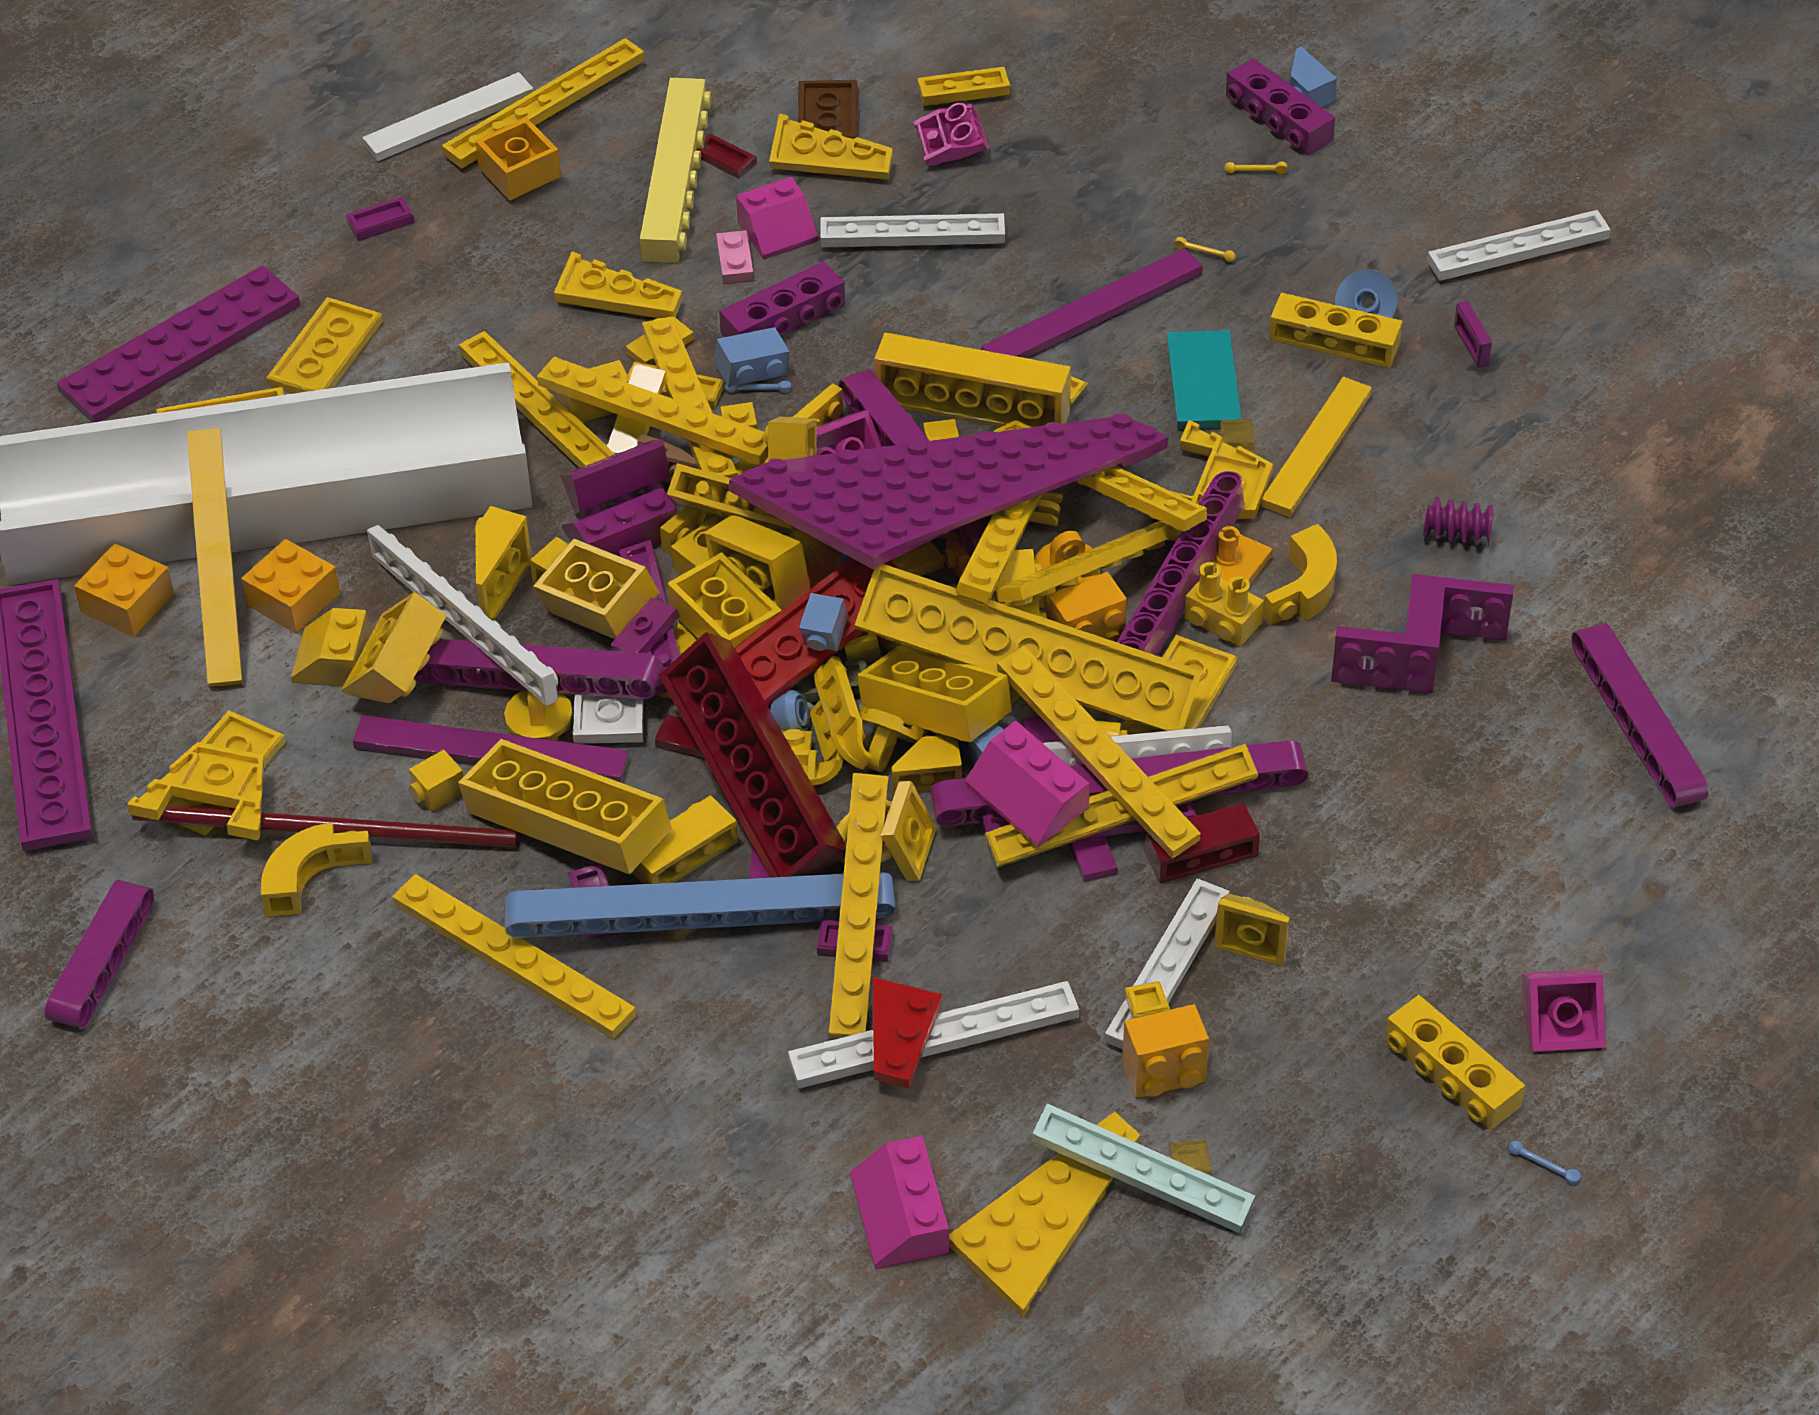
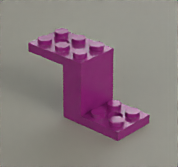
[1331,574,1514,693]

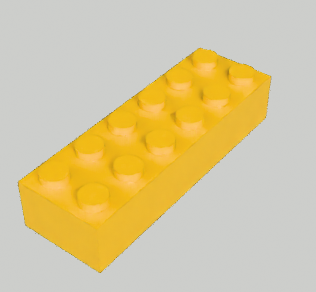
[874,332,1071,427]
[458,739,672,874]

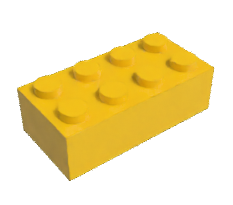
[857,645,1012,742]

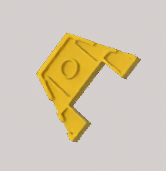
[1152,420,1273,519]
[127,742,264,840]

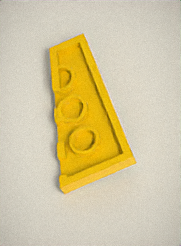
[769,113,893,180]
[554,251,683,318]

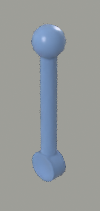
[725,381,791,394]
[1508,1140,1581,1186]

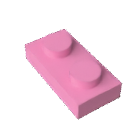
[716,230,754,284]

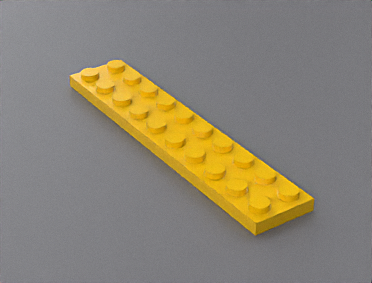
[854,564,1203,732]

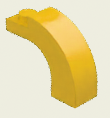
[1263,524,1337,626]
[261,823,372,917]

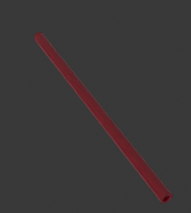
[132,805,518,848]

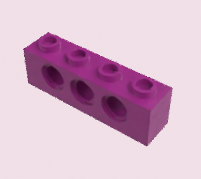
[1226,58,1336,156]
[719,261,845,337]

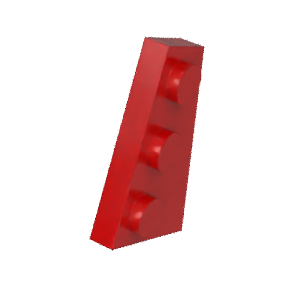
[873,977,942,1089]

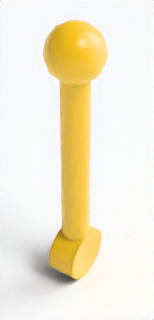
[1224,162,1288,175]
[1174,237,1236,262]

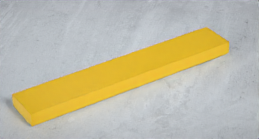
[1261,377,1372,517]

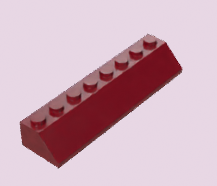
[659,632,846,878]

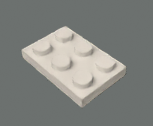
[573,694,644,744]

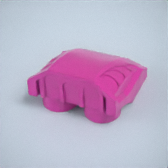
[913,103,990,165]

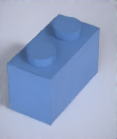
[714,327,790,387]

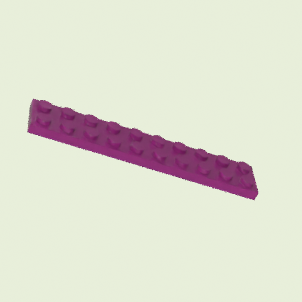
[0,579,93,851]

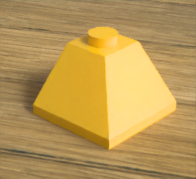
[1215,894,1290,967]

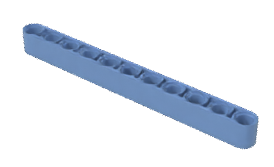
[504,872,896,938]

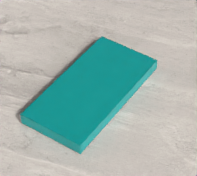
[1167,330,1242,430]

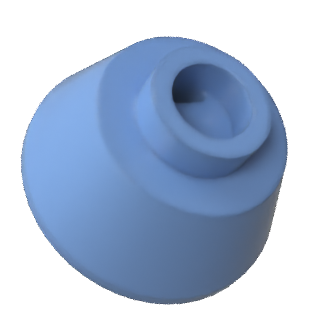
[769,690,810,732]

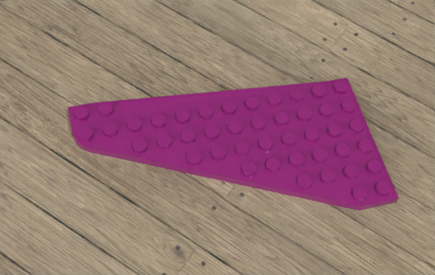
[729,414,1169,569]

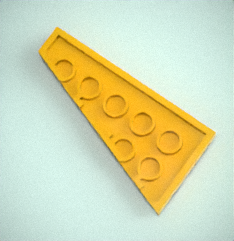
[949,1111,1140,1318]

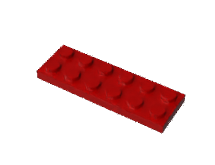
[735,558,899,706]

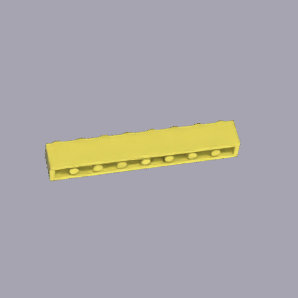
[640,78,711,263]

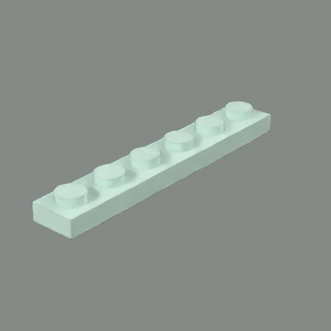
[1031,1104,1255,1233]

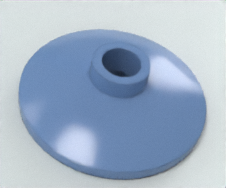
[1335,270,1398,318]

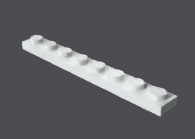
[788,981,1079,1089]

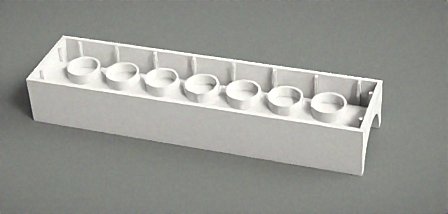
[0,362,533,586]

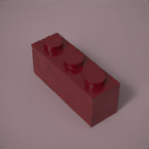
[1144,803,1260,884]

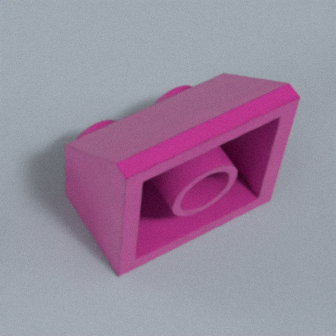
[736,177,819,260]
[1522,969,1606,1052]

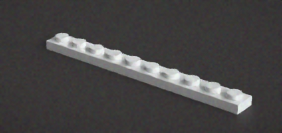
[367,525,558,706]

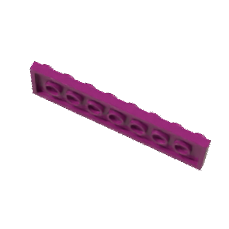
[57,265,300,423]

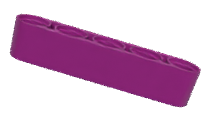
[45,880,154,1029]

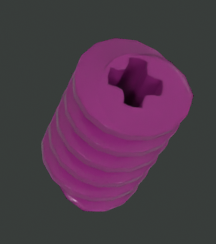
[1423,497,1494,546]

